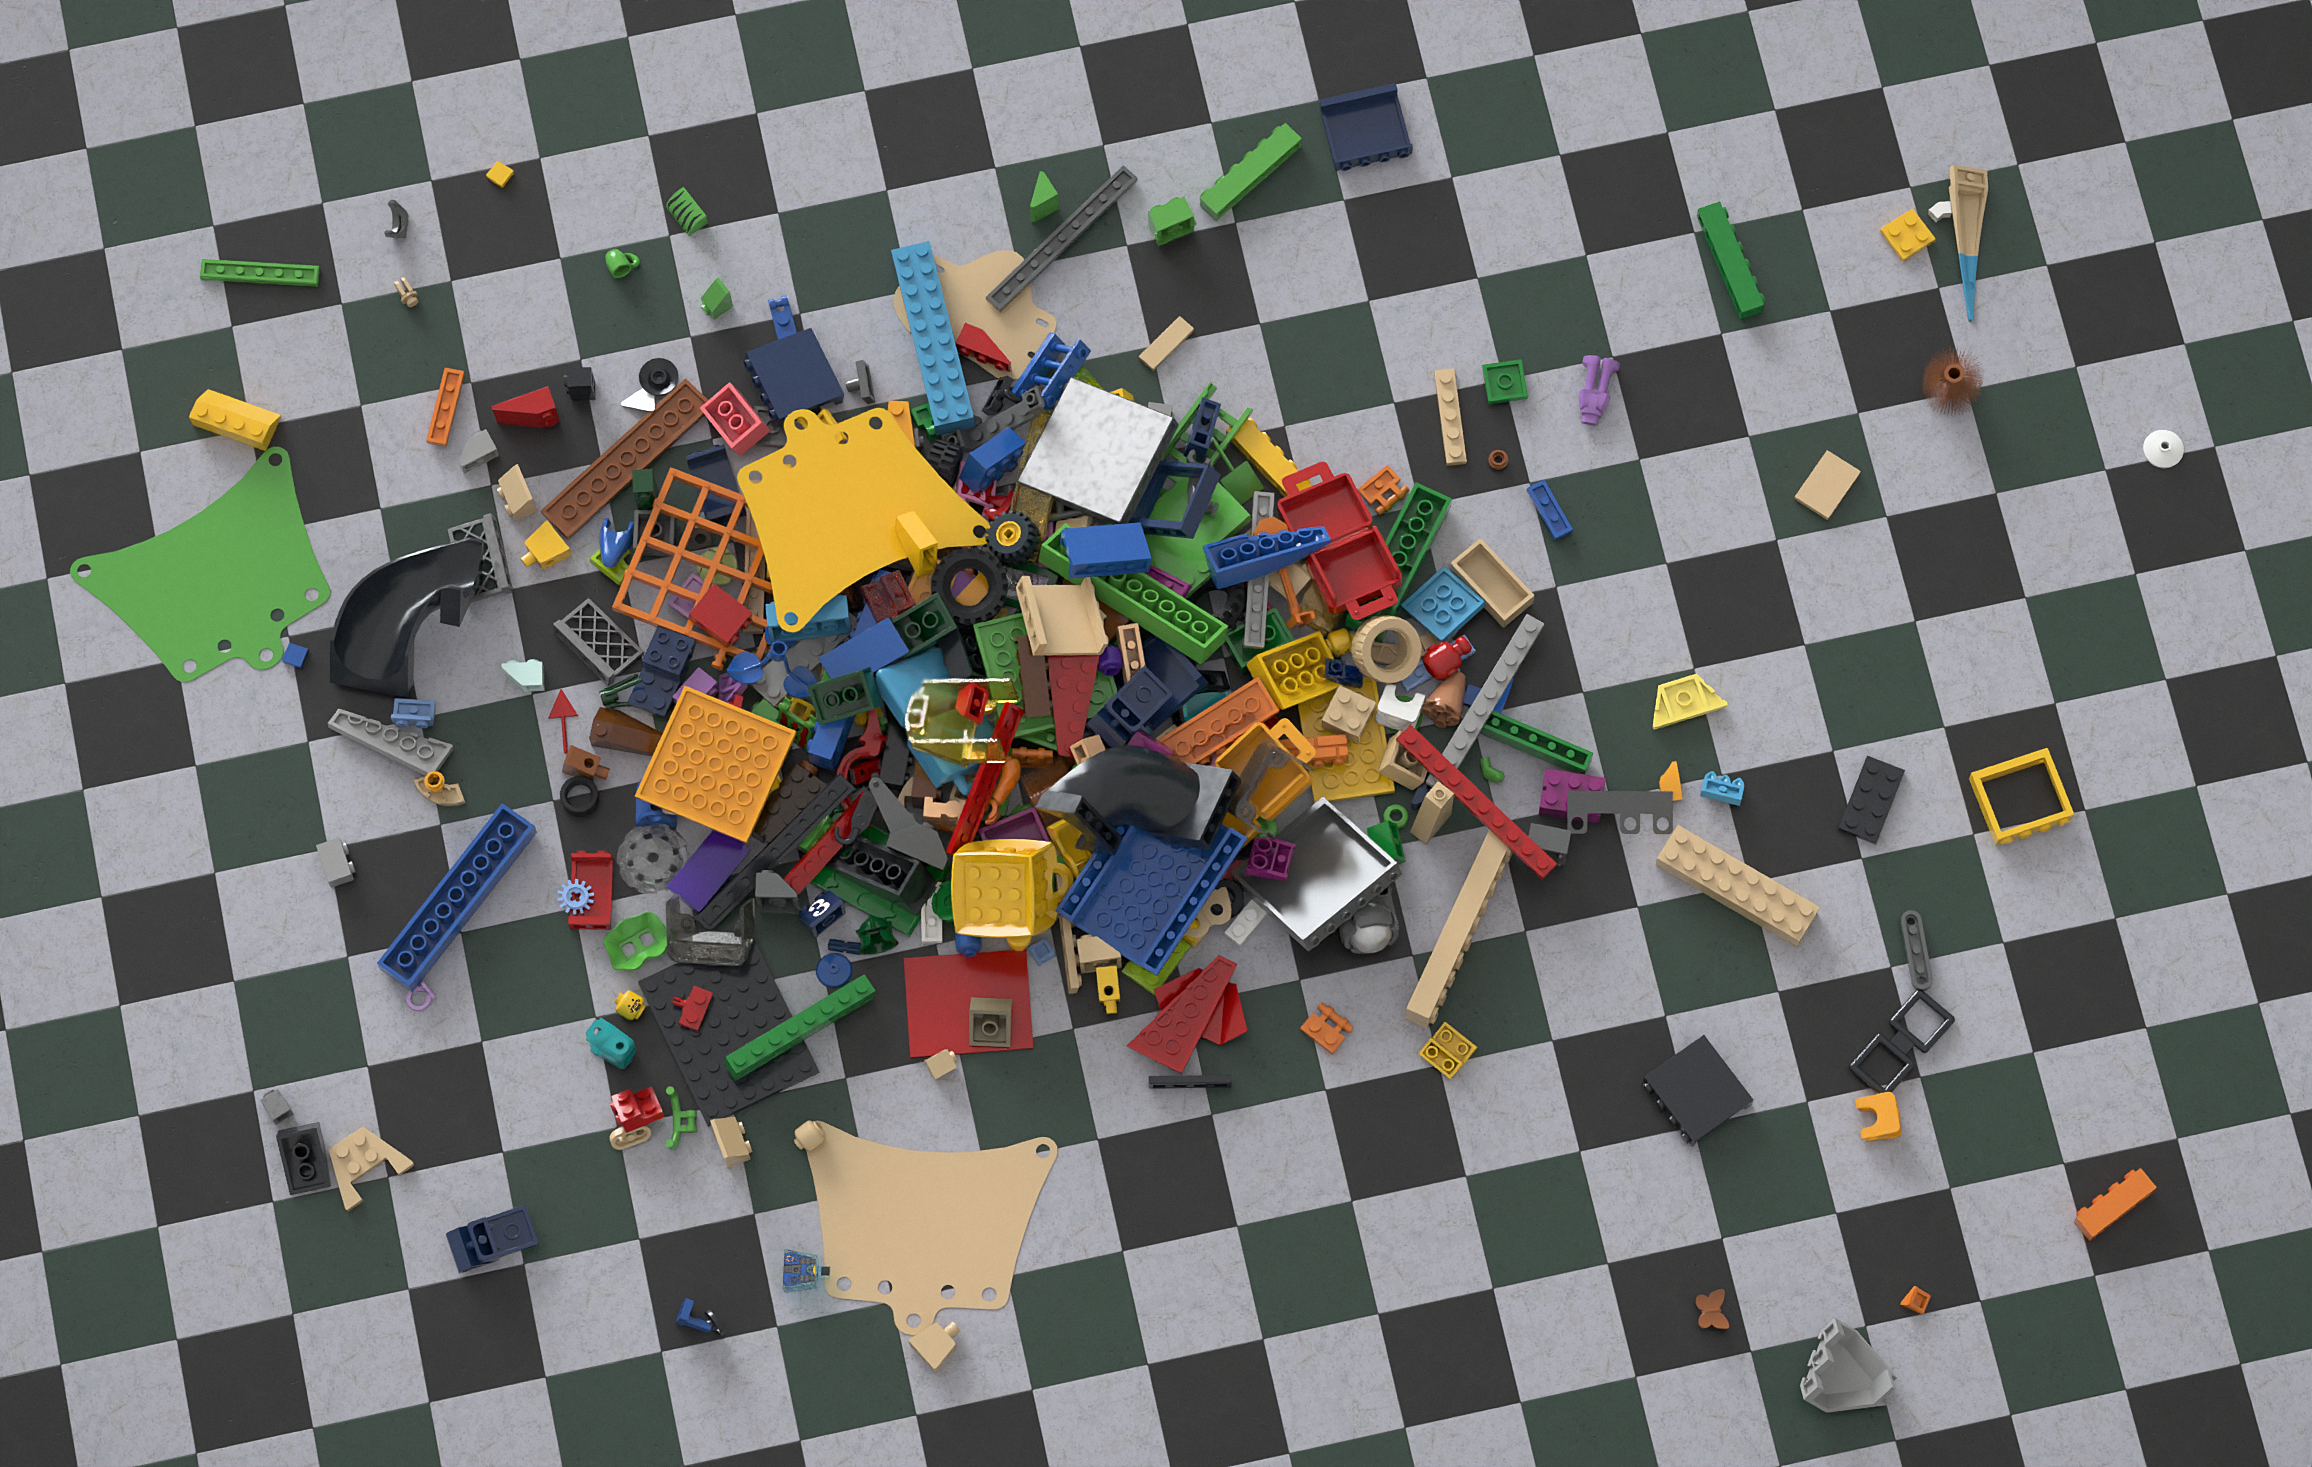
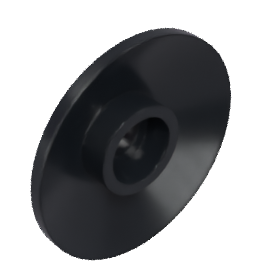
[639,358,679,396]

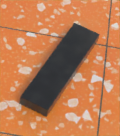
[1149,1075,1231,1089]

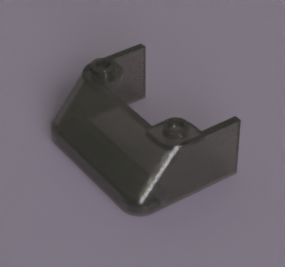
[1227,741,1315,839]
[665,894,755,966]

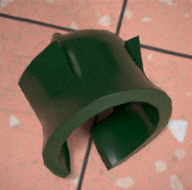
[855,915,899,955]

